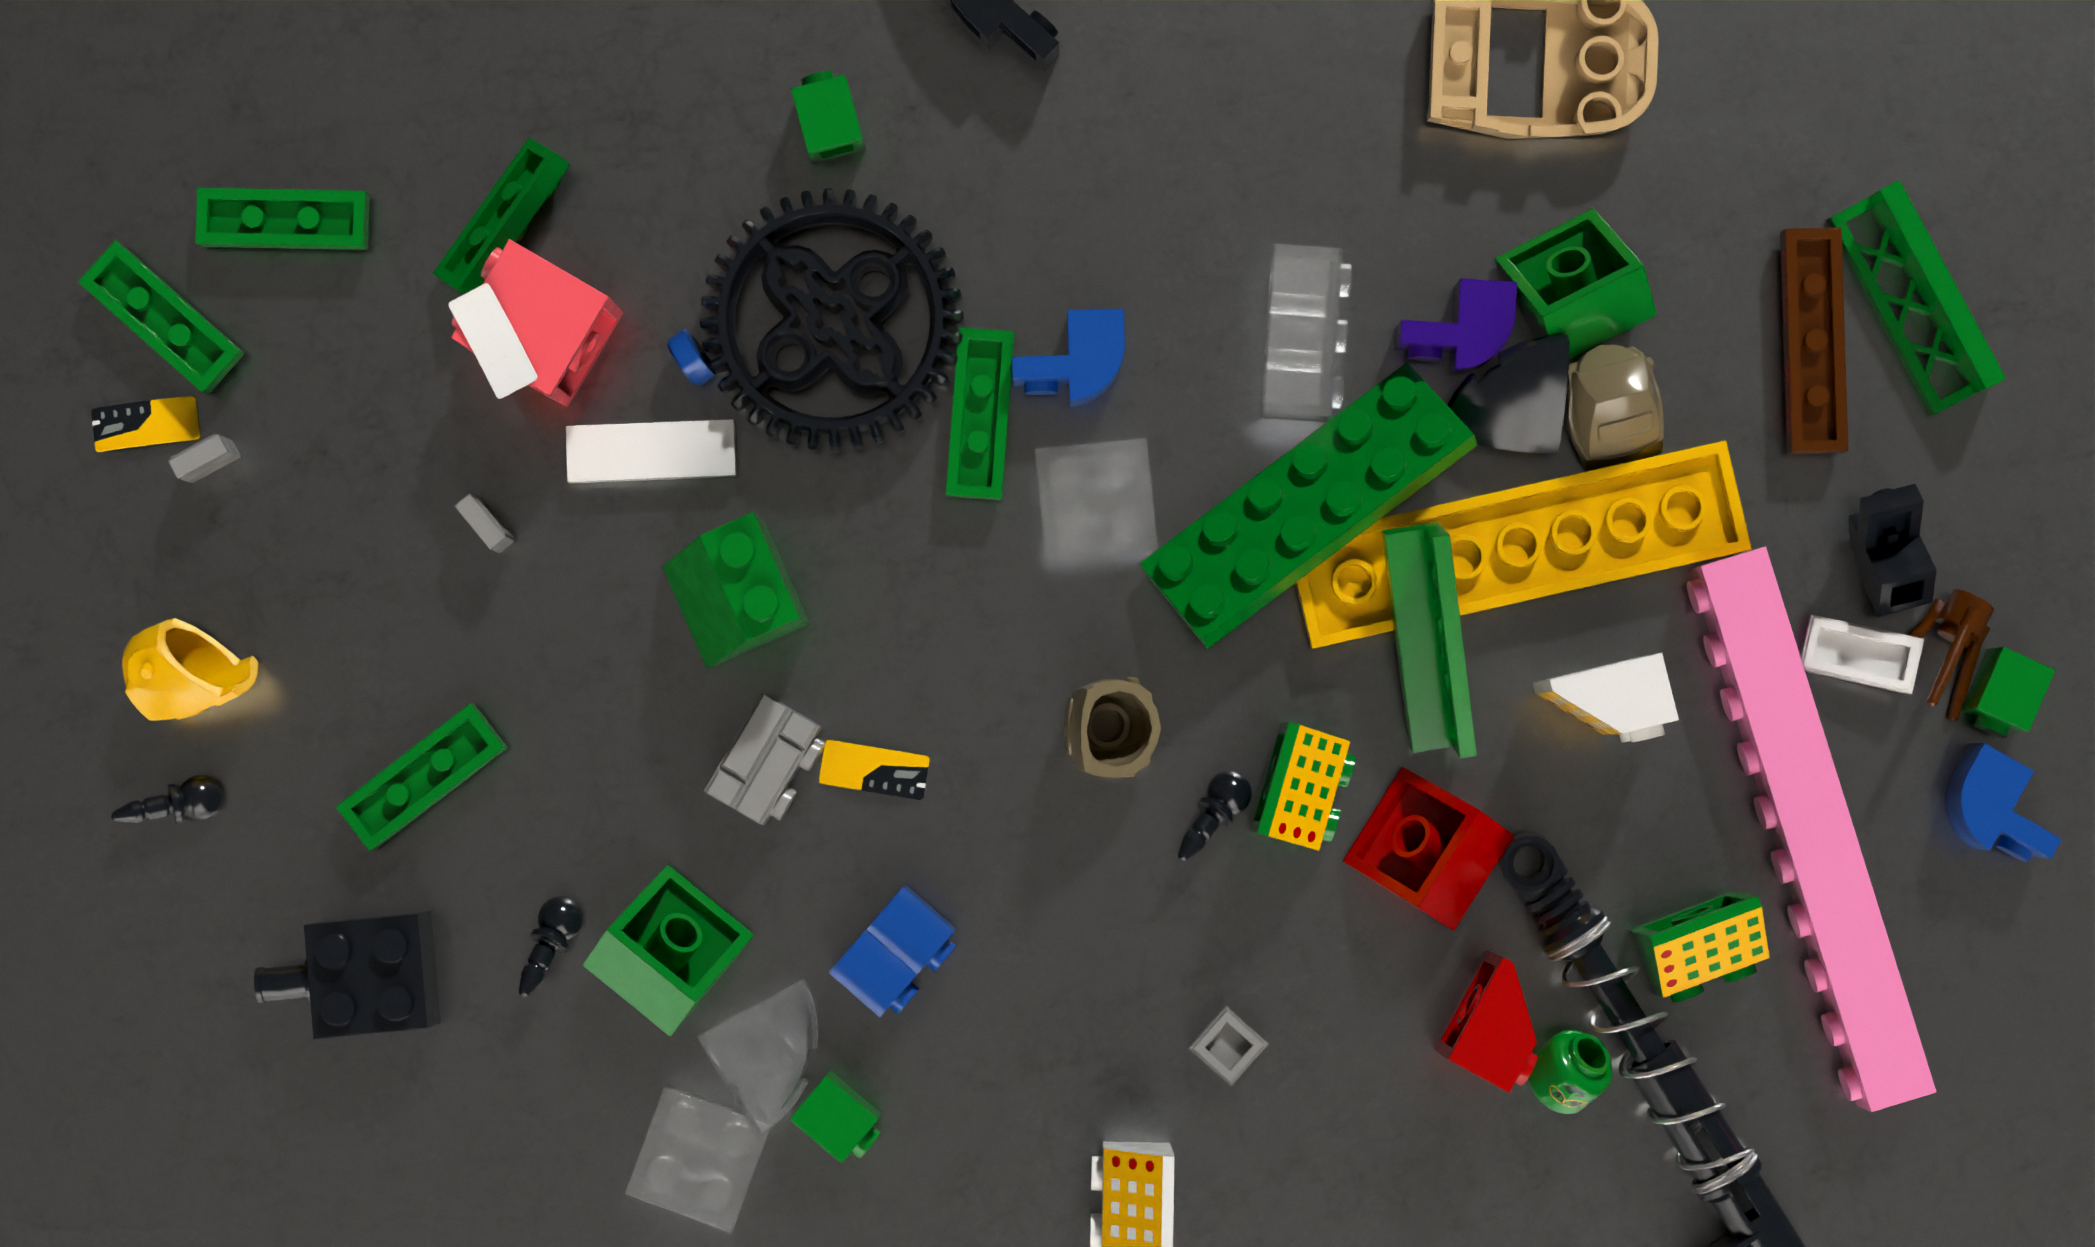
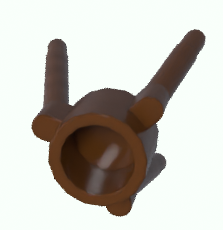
[1908,589,1995,722]

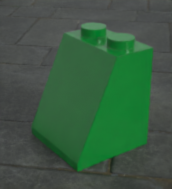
[662,512,810,669]

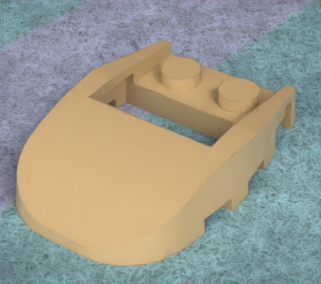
[1427,0,1659,139]

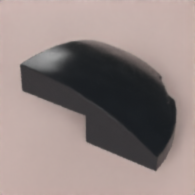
[1447,335,1569,454]

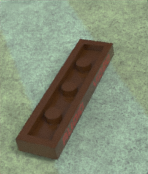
[1780,227,1848,454]

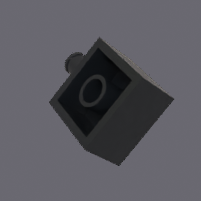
[254,911,441,1039]

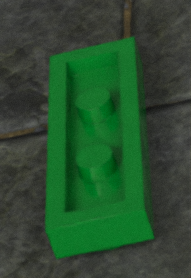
[432,137,570,295]
[195,188,370,250]
[78,240,245,395]
[946,327,1015,501]
[336,703,508,852]

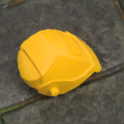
[122,618,259,720]

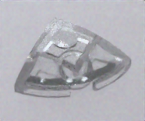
[697,979,818,1134]

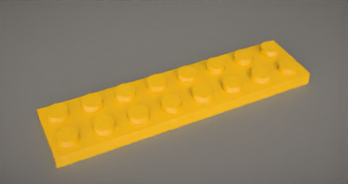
[1296,440,1752,649]

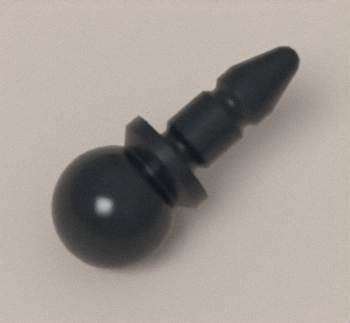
[1178,771,1252,861]
[111,775,223,824]
[519,896,583,997]

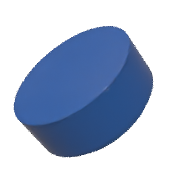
[667,328,717,386]

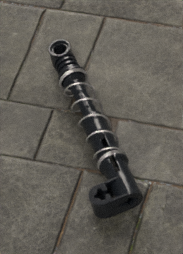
[1499,832,1806,1247]

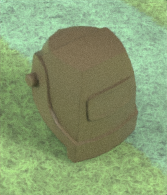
[1564,345,1664,472]
[1064,677,1161,778]

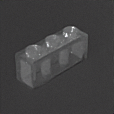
[1260,244,1352,423]

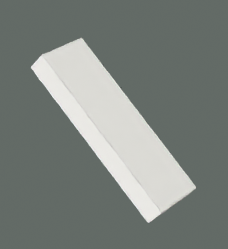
[566,419,737,483]

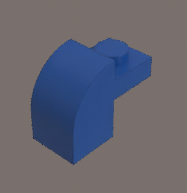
[1012,309,1125,406]
[1945,743,2062,862]

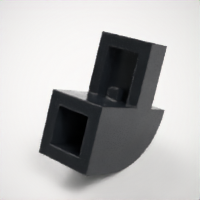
[1848,484,1937,617]

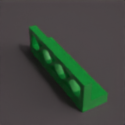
[1826,179,2006,416]
[1382,522,1477,758]

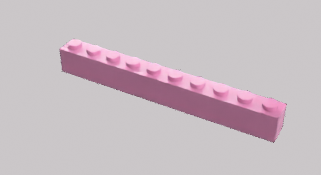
[1687,546,1937,1112]

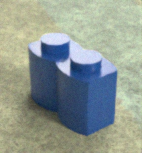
[829,885,956,1017]

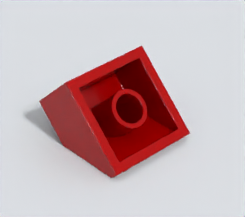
[1343,766,1514,931]
[1434,951,1538,1093]

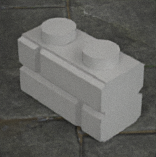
[704,693,826,825]

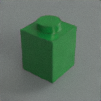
[791,71,866,164]
[1961,647,2056,738]
[789,1070,881,1164]

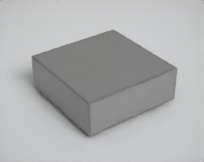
[168,434,241,484]
[455,493,515,553]
[1188,1005,1268,1086]

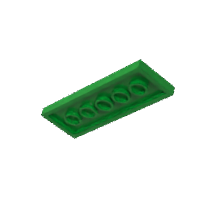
[1139,362,1478,649]

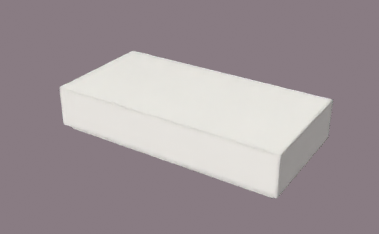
[1800,614,1924,695]

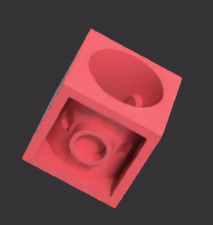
[451,239,624,408]

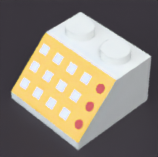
[1533,653,1679,743]
[1090,1142,1174,1247]

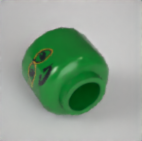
[1528,1029,1612,1114]

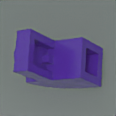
[1394,278,1517,375]

